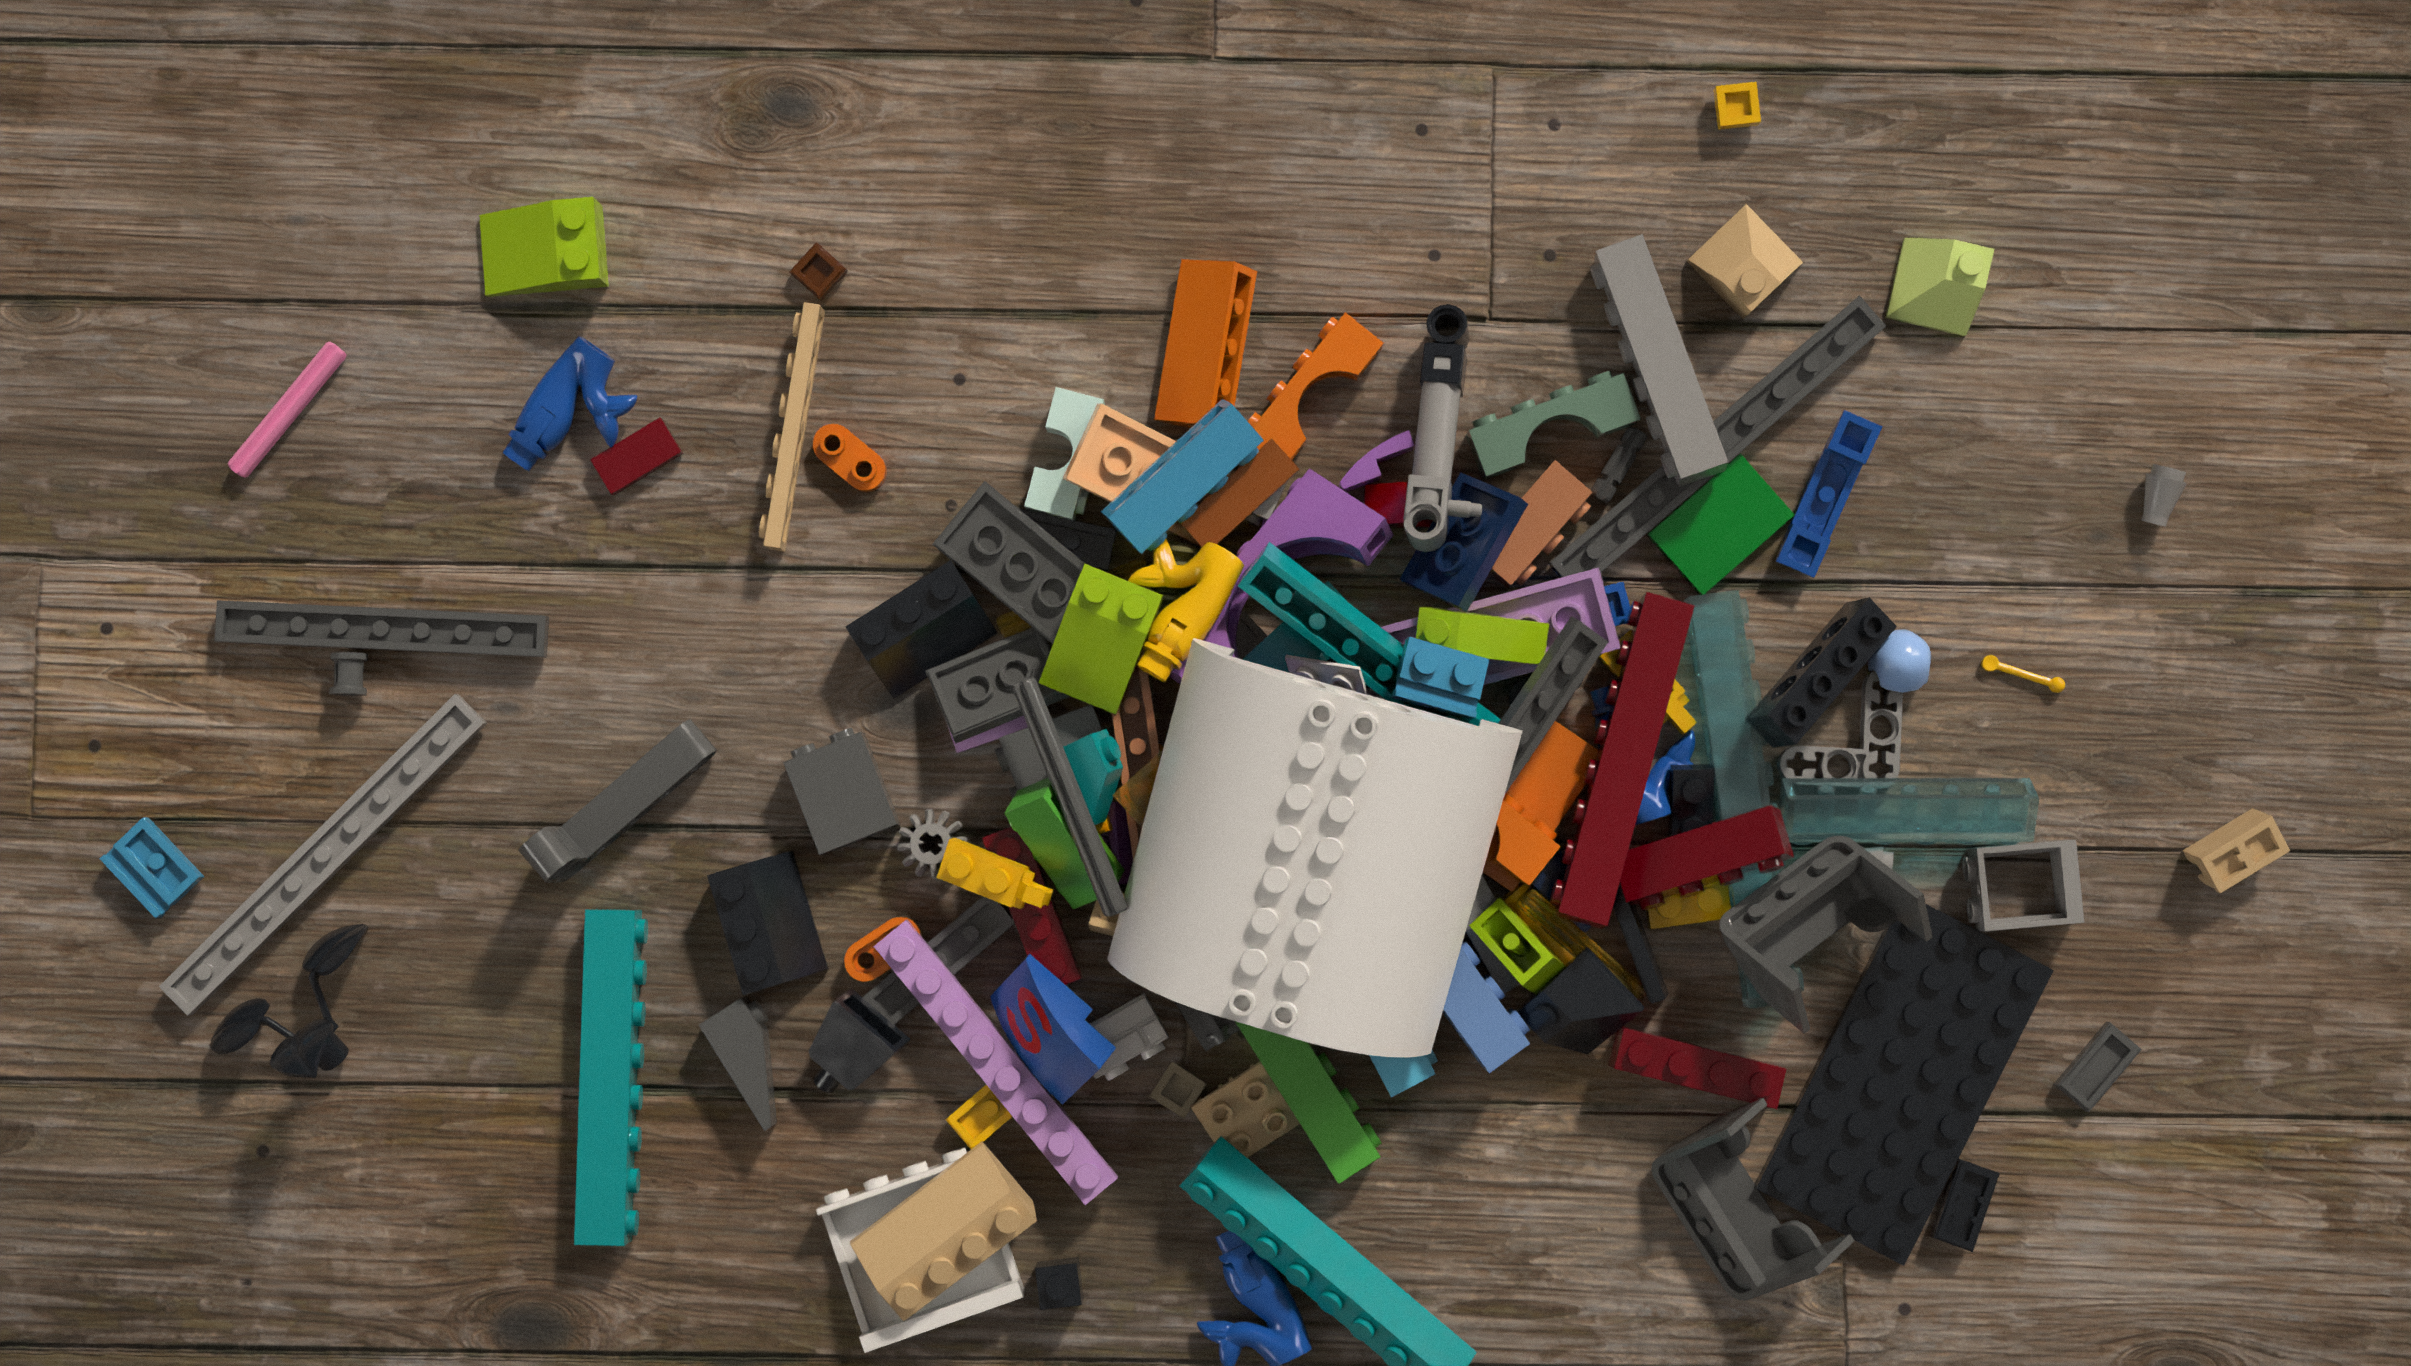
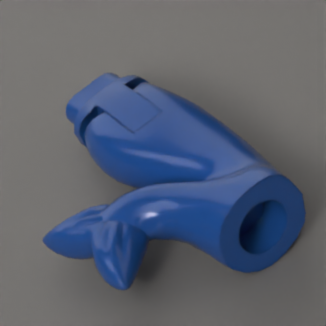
[502,336,637,471]
[1590,686,1695,825]
[1197,1230,1312,1366]

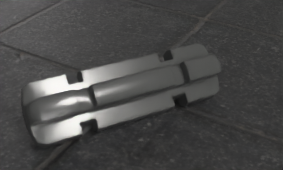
[1591,426,1647,503]

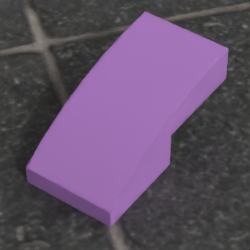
[1339,430,1415,492]

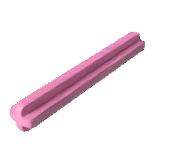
[228,342,346,478]

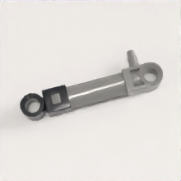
[1403,304,1482,552]

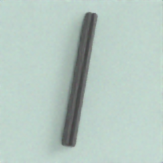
[1013,678,1127,917]

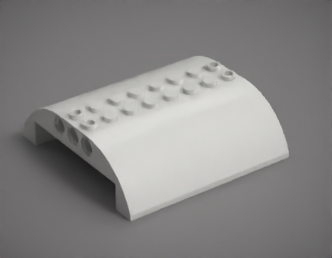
[1107,638,1522,1058]

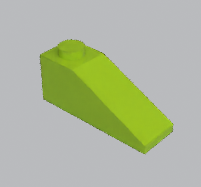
[1415,606,1550,664]

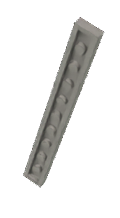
[159,694,488,1016]

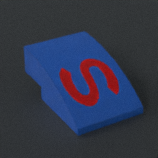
[990,954,1116,1105]

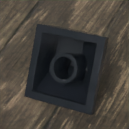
[1517,947,1645,1054]

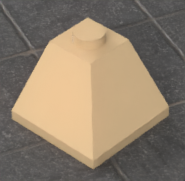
[1687,204,1803,319]

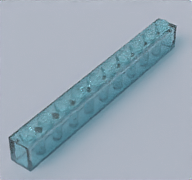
[1684,590,1804,1009]

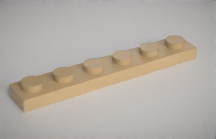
[759,302,825,552]

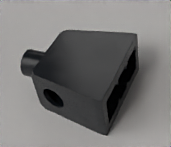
[809,988,911,1093]

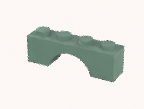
[1466,371,1641,481]

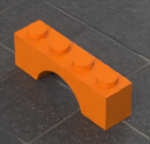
[1247,312,1384,460]
[1493,794,1561,886]

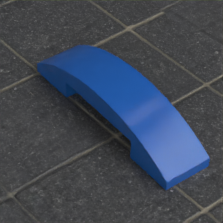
[1776,410,1882,578]

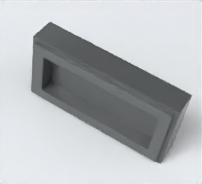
[2054,1022,2142,1112]

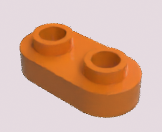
[813,424,887,492]
[844,917,922,982]

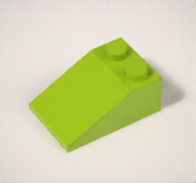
[479,197,609,297]
[1039,564,1163,715]

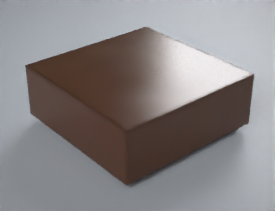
[789,242,848,301]

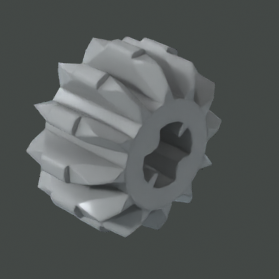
[897,809,968,879]

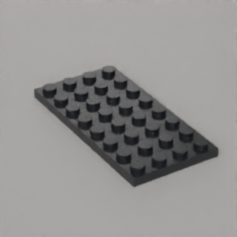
[1754,904,2054,1266]

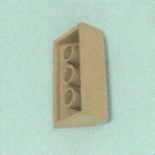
[850,1141,1037,1321]

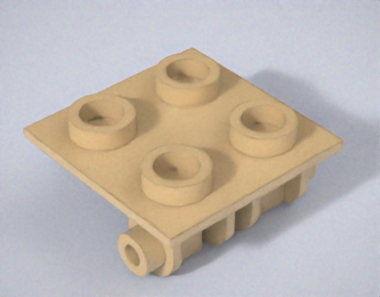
[1190,1062,1300,1158]

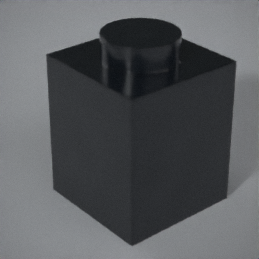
[1035,1257,1084,1310]

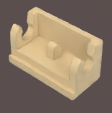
[2183,808,2290,894]

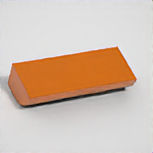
[1154,259,1257,428]
[1482,721,1599,892]

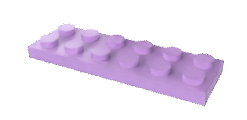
[1381,568,1621,700]

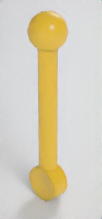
[1981,655,2065,693]

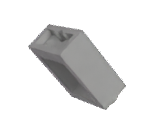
[1962,839,2084,931]

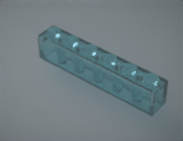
[1779,778,2039,845]

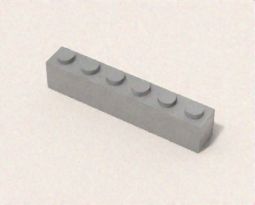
[1590,234,1728,487]

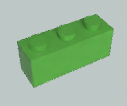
[1004,778,1125,909]

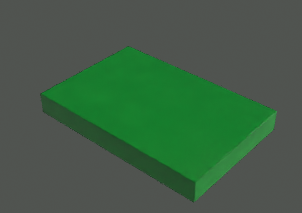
[1647,453,1795,596]

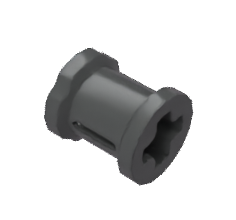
[329,652,368,696]

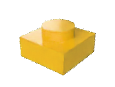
[1713,82,1761,130]

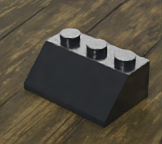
[845,560,998,699]
[707,851,829,995]

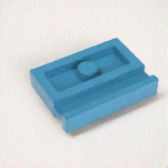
[1391,637,1490,720]
[99,817,205,918]

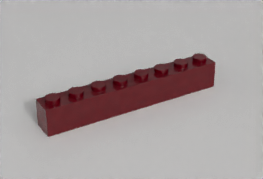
[1550,592,1695,929]

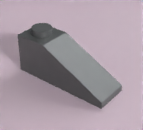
[699,996,777,1131]

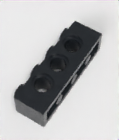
[1745,597,1897,748]

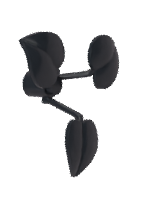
[209,924,369,1078]

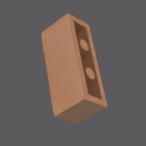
[1489,460,1593,589]

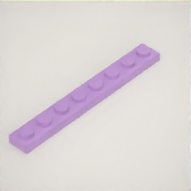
[874,919,1118,1205]

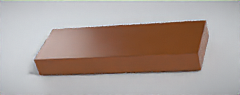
[1180,438,1300,547]

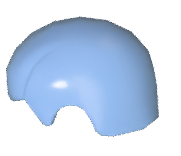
[1867,629,1931,693]

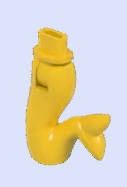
[1128,539,1244,682]

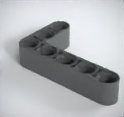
[518,719,717,883]

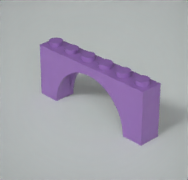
[1169,468,1393,684]

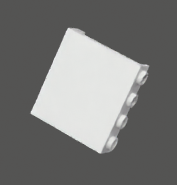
[816,1147,1025,1353]

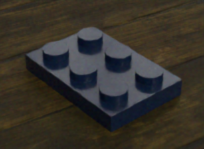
[1400,473,1528,612]

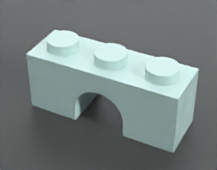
[1024,387,1105,521]

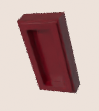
[590,417,684,496]

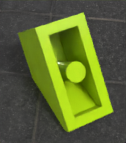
[1469,897,1565,994]

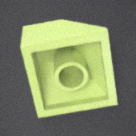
[1885,238,1994,337]

